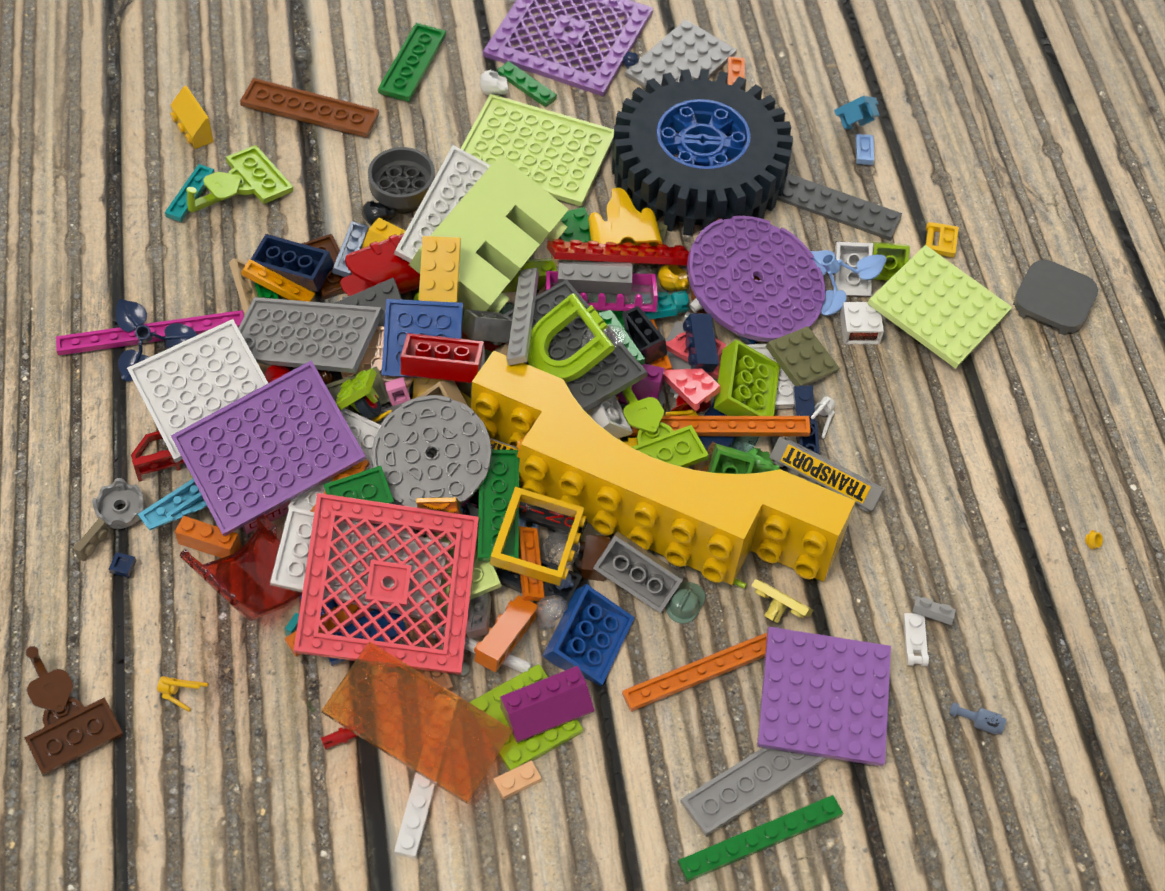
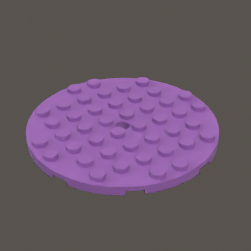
[687,216,825,342]

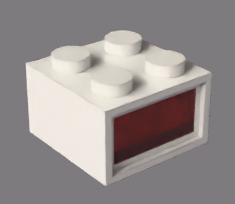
[840,302,884,344]

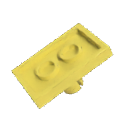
[752,579,814,623]

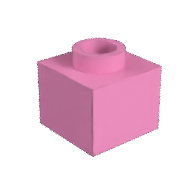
[385,377,410,406]

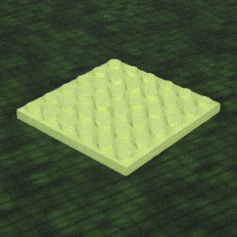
[867,245,1012,369]

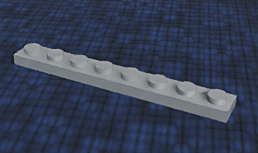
[507,268,539,365]

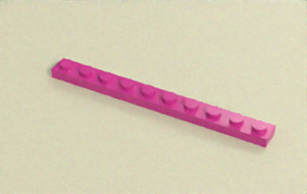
[56,310,244,356]

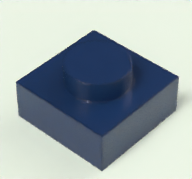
[108,552,136,578]

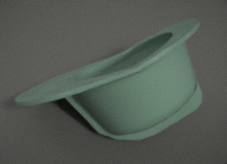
[666,582,706,624]

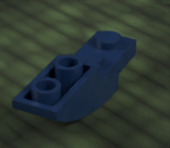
[793,385,820,455]

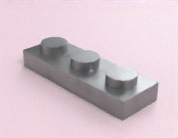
[466,592,491,639]

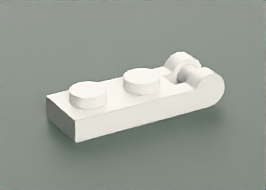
[903,613,929,667]

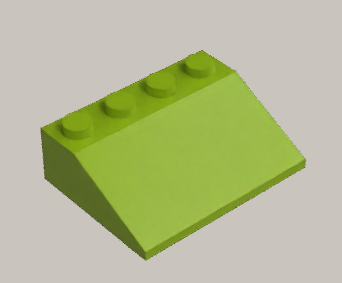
[714,339,780,416]

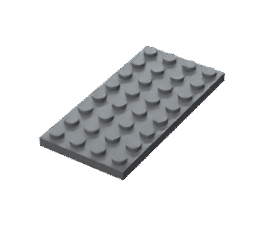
[238,297,384,373]

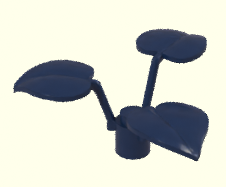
[116,299,198,381]

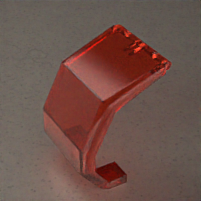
[180,515,302,621]

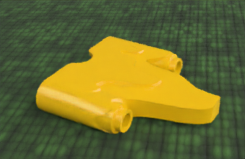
[588,188,663,246]

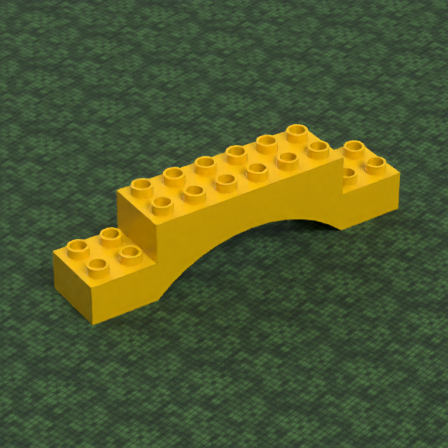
[471,351,855,585]

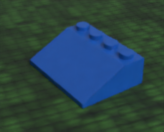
[542,584,635,686]

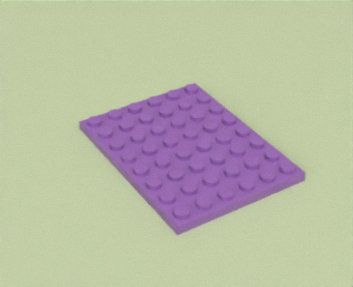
[171,360,367,536]

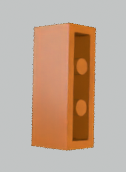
[175,516,241,562]

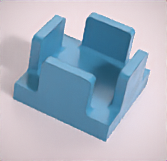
[834,96,880,130]

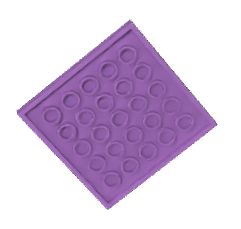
[757,627,891,766]

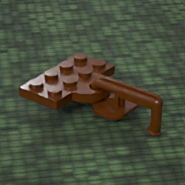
[24,646,124,776]

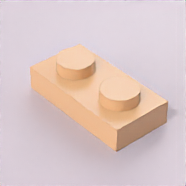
[493,760,541,800]

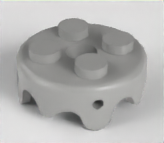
[92,478,146,529]

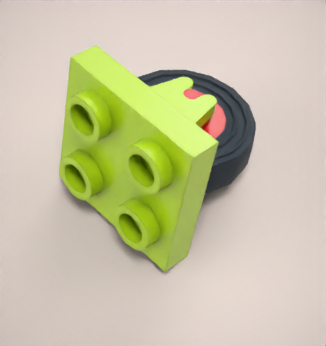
[335,368,382,419]

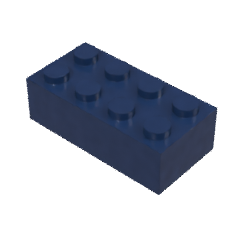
[251,234,334,292]

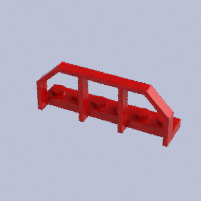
[131,431,185,482]

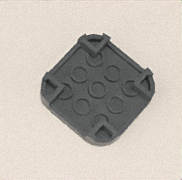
[1013,260,1098,335]

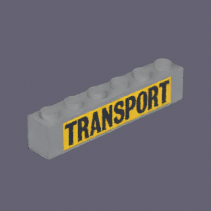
[769,436,886,512]

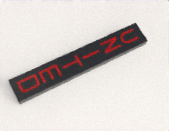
[470,489,588,538]

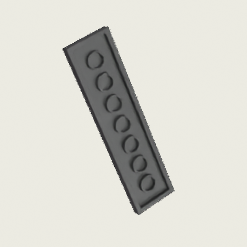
[777,173,902,241]

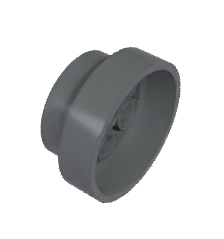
[368,147,435,213]

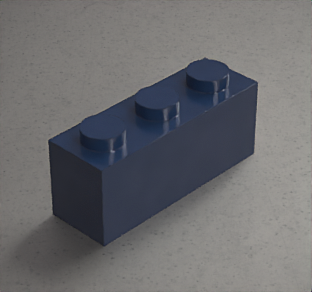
[683,313,719,372]

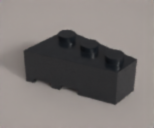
[622,306,667,364]

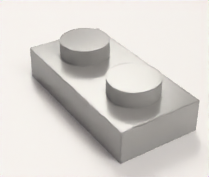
[912,596,956,625]

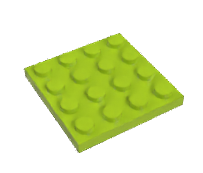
[467,664,583,771]

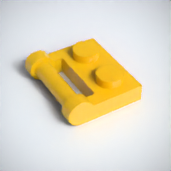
[926,222,959,258]

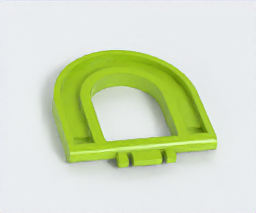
[528,294,615,383]

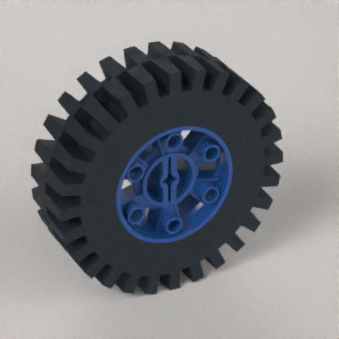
[612,69,793,236]

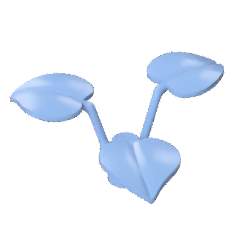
[810,250,886,316]

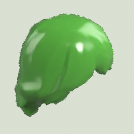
[748,448,780,473]

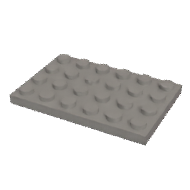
[625,19,737,88]

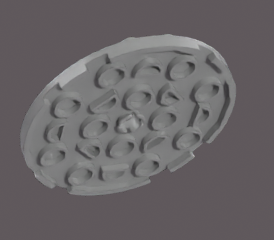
[372,395,492,508]

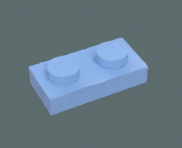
[855,134,874,165]

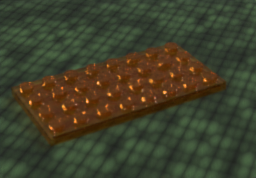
[321,641,513,804]

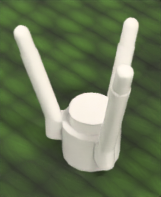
[811,396,836,439]

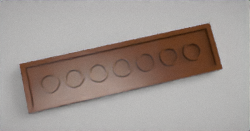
[240,78,379,138]

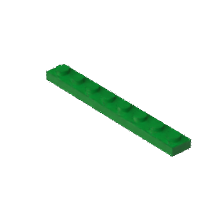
[678,795,843,882]

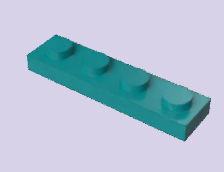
[164,164,215,222]

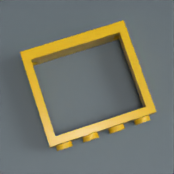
[490,487,586,586]

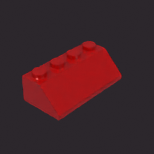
[401,333,484,383]

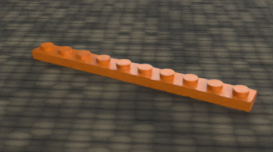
[628,416,810,436]

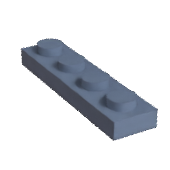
[332,221,368,277]

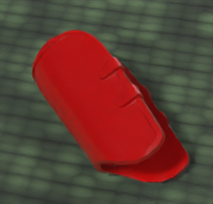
[340,234,420,296]

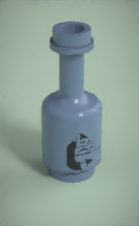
[949,703,1007,735]

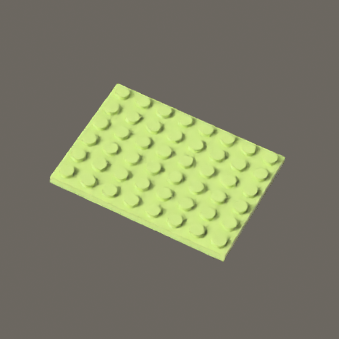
[461,94,614,207]

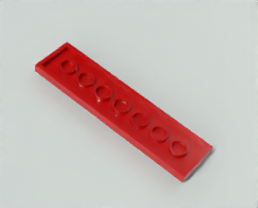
[547,239,689,265]

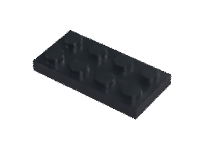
[496,556,583,611]

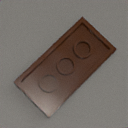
[301,234,352,300]

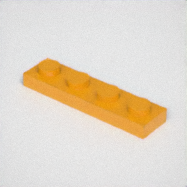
[241,259,315,302]

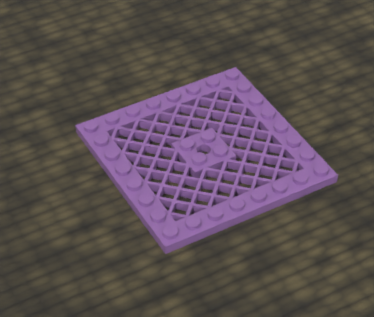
[483,0,653,96]

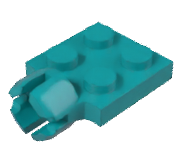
[633,291,690,320]

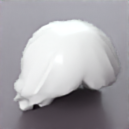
[480,70,508,96]

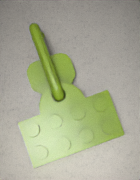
[186,145,293,212]
[623,386,709,468]

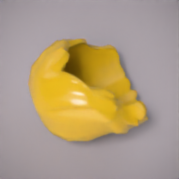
[658,264,689,291]

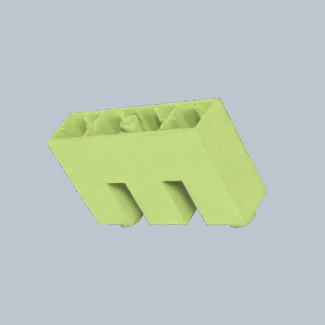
[409,154,569,313]

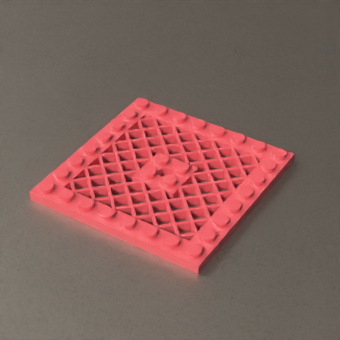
[293,493,479,675]

